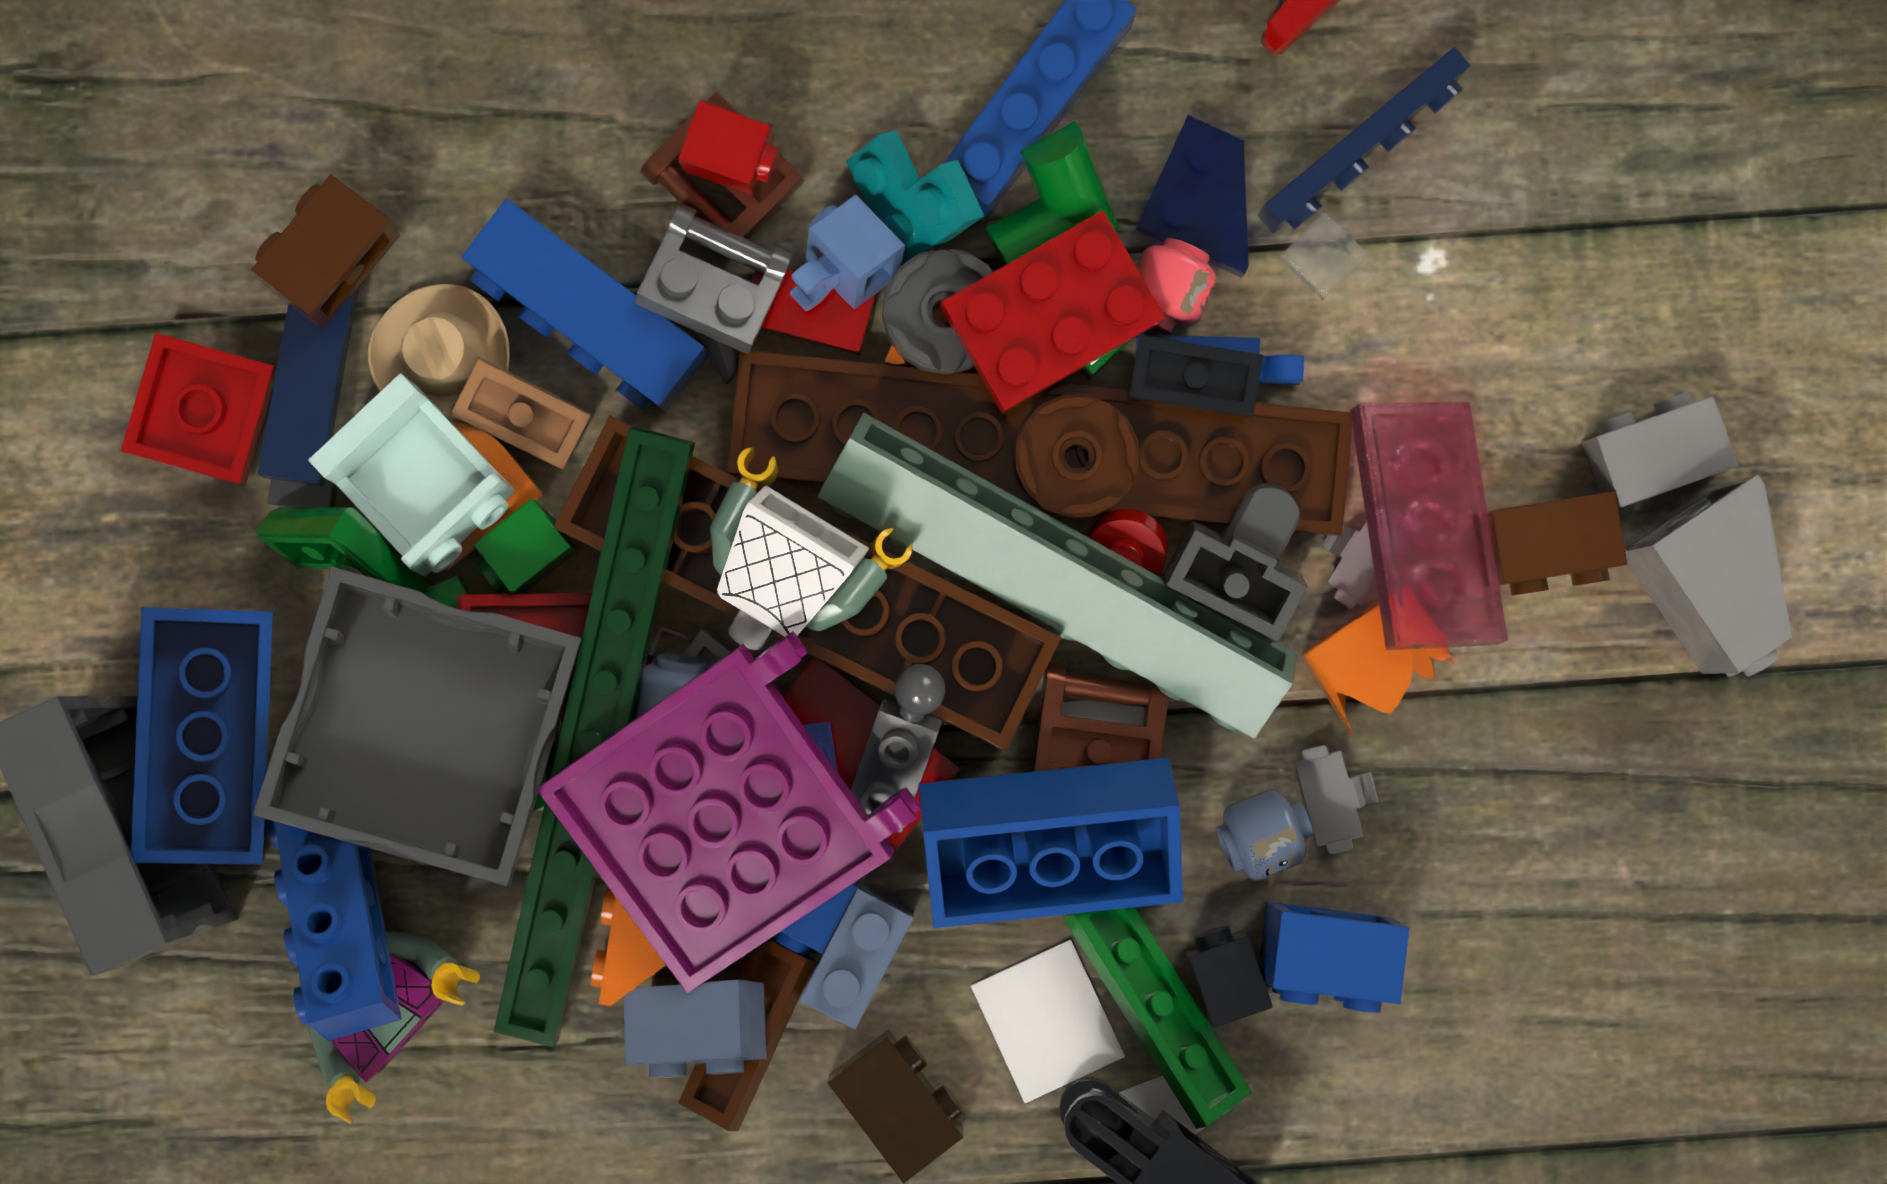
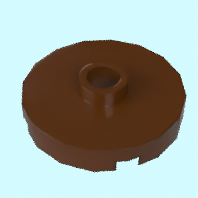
[1015,394,1139,519]

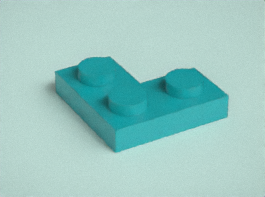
[846,130,985,265]

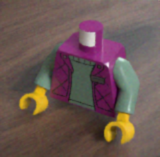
[307,930,480,1124]

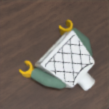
[710,447,912,650]

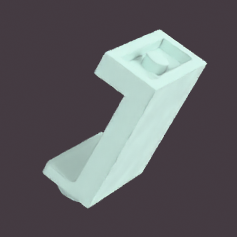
[308,373,516,577]

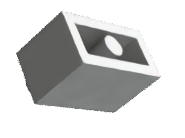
[1581,392,1739,508]

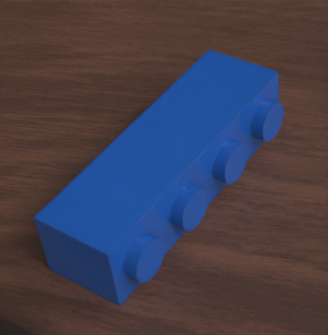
[943,0,1137,220]
[461,198,709,413]

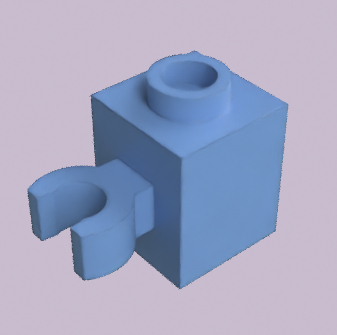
[790,195,905,311]

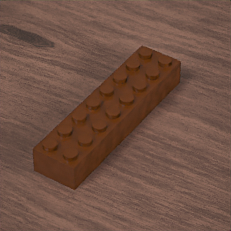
[553,415,1062,751]

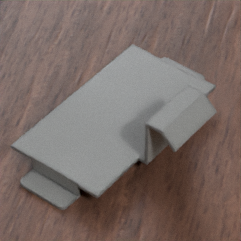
[1321,508,1409,610]
[1295,745,1379,854]

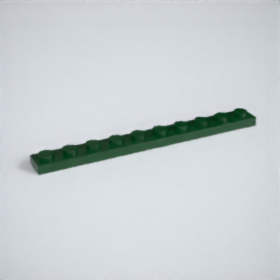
[494,427,696,1047]

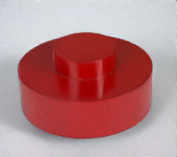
[1089,509,1168,576]

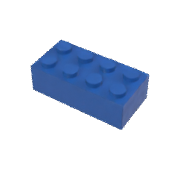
[131,607,273,865]
[918,757,1183,928]

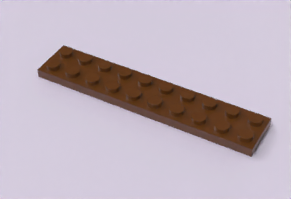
[727,351,1354,537]

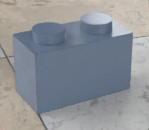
[799,883,914,1030]
[624,980,767,1078]

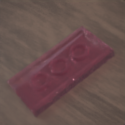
[1350,402,1508,650]

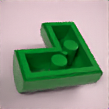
[986,121,1119,267]
[256,507,427,592]

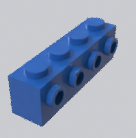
[265,819,402,1041]

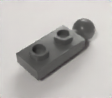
[851,664,946,833]

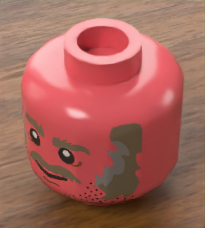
[1137,238,1217,335]

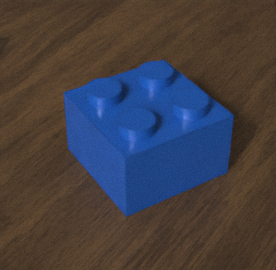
[1258,901,1410,1013]

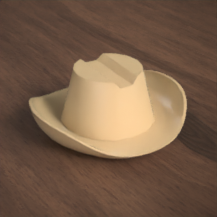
[368,284,510,420]

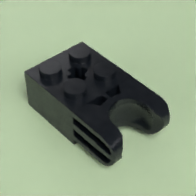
[1059,1077,1260,1184]

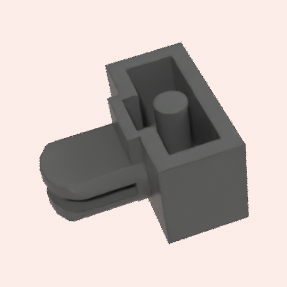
[1164,483,1308,641]

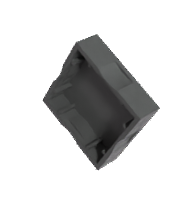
[253,566,581,887]
[0,696,238,977]

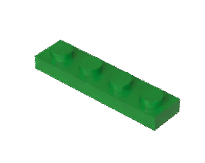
[1063,907,1252,1129]

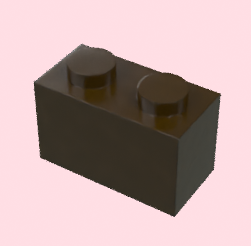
[827,1029,966,1184]

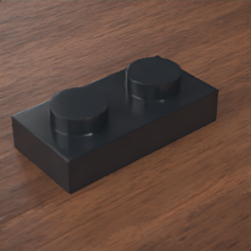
[1129,335,1263,419]

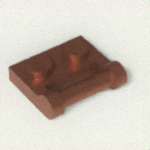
[640,91,805,258]
[1032,664,1169,772]

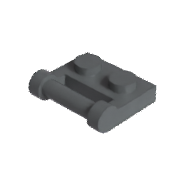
[634,203,794,355]

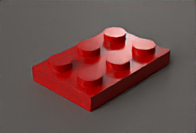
[939,210,1166,414]

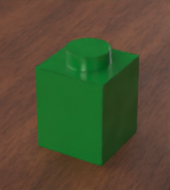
[473,498,579,594]

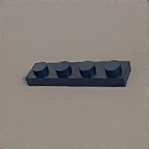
[1258,47,1471,233]

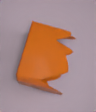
[1301,586,1456,736]

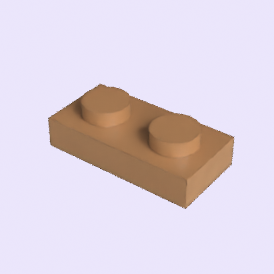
[450,356,591,470]

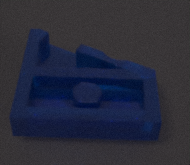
[1136,115,1249,278]

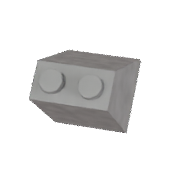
[1625,475,1792,677]

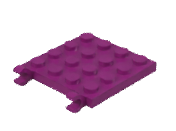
[536,631,921,993]

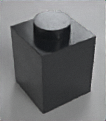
[1183,925,1273,1028]

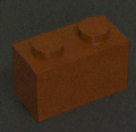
[251,174,400,330]
[1479,491,1627,596]

